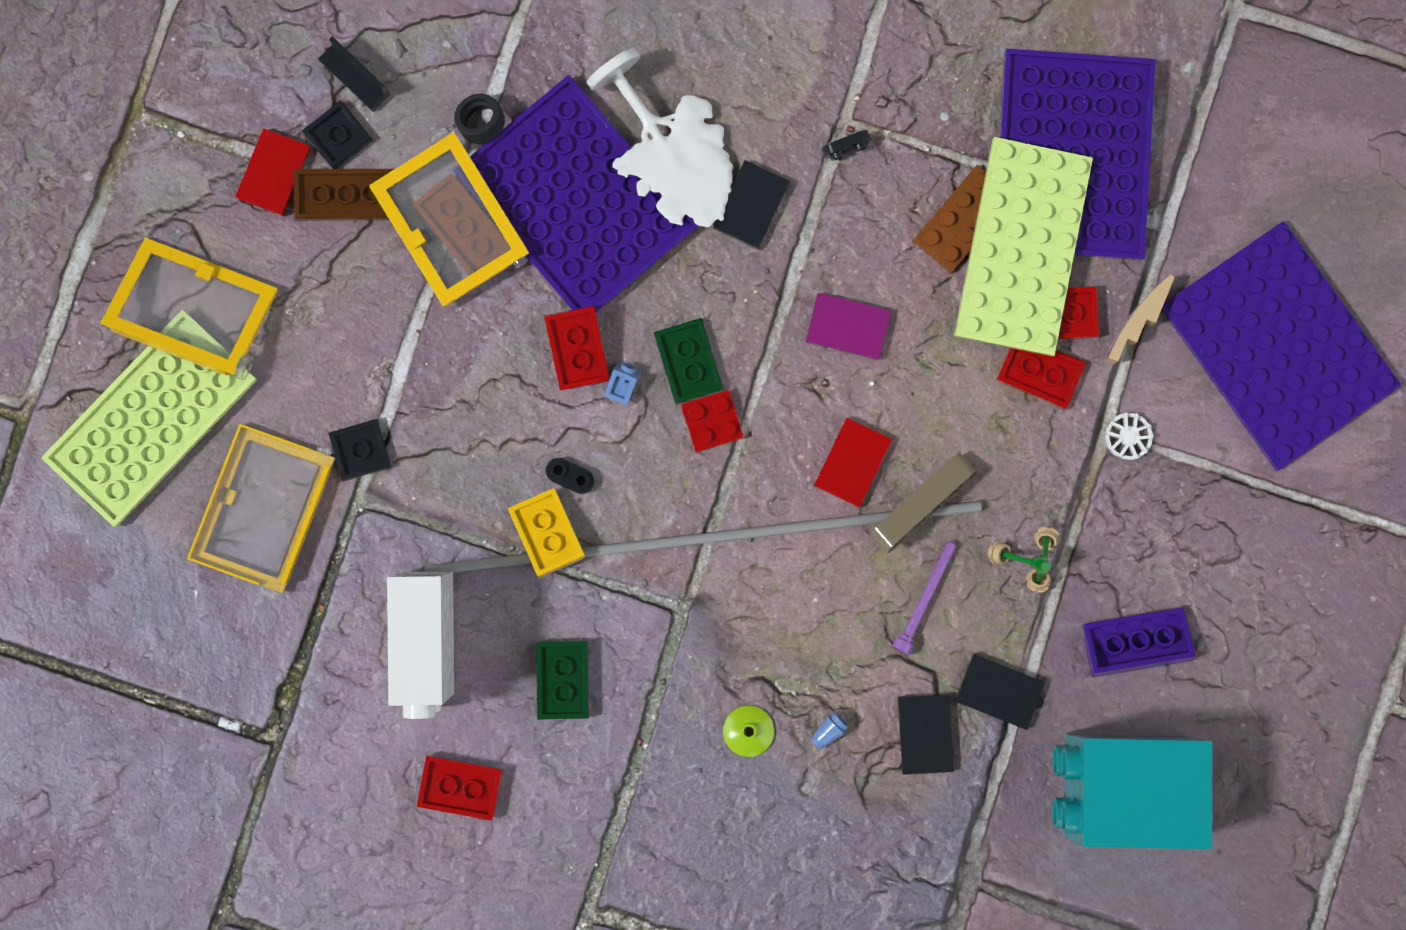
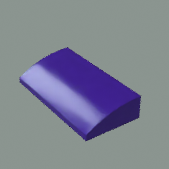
[1083,607,1196,678]

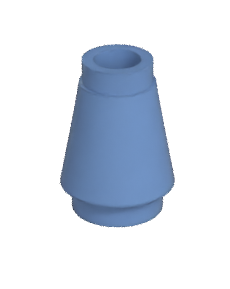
[810,712,849,750]

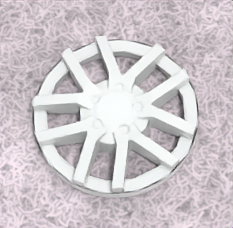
[1105,413,1153,460]

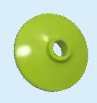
[723,705,774,757]

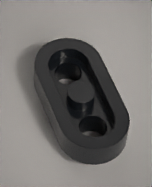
[822,130,872,161]
[546,458,595,494]

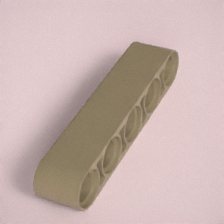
[870,453,978,553]

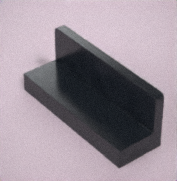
[318,36,390,112]

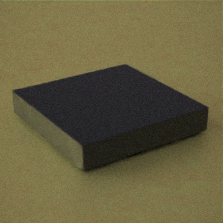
[302,100,373,169]
[328,419,392,482]

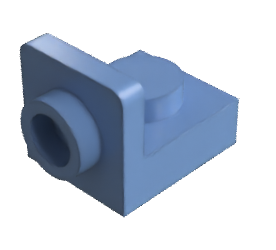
[604,362,641,405]

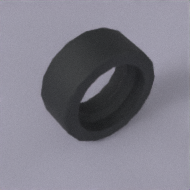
[454,93,505,144]

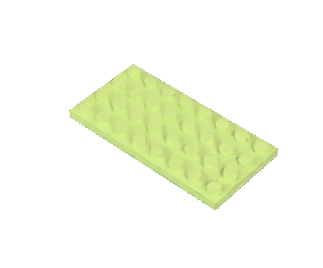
[954,137,1093,356]
[41,310,257,528]

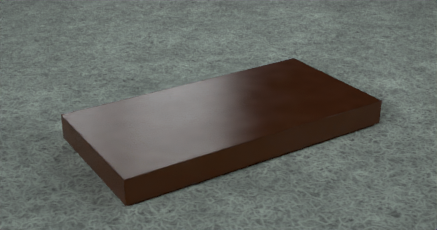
[293,169,396,221]

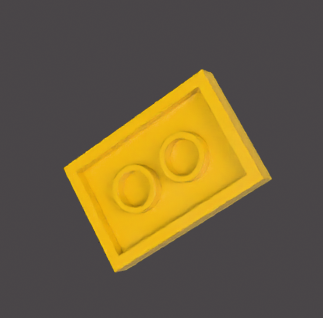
[508,488,585,579]

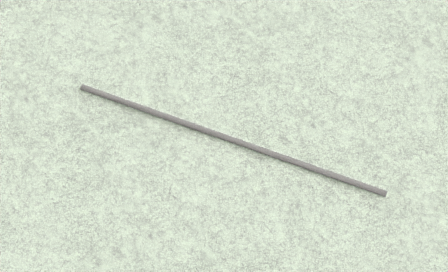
[425,501,982,573]

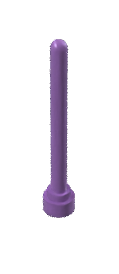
[891,541,956,655]

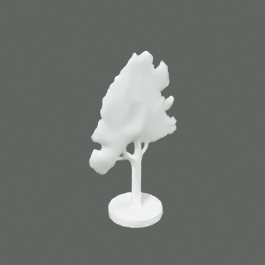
[587,47,733,228]

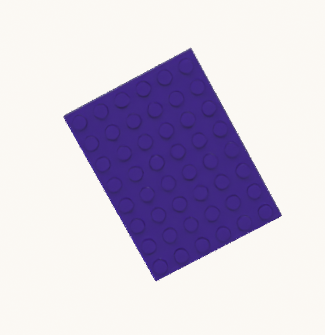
[1000,48,1156,260]
[453,75,698,313]
[1161,221,1401,471]

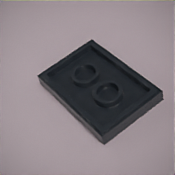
[713,160,790,250]
[954,654,1045,730]
[897,694,954,775]

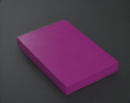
[805,293,891,360]

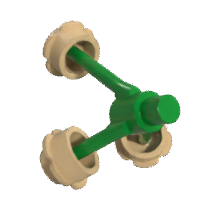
[988,526,1060,593]

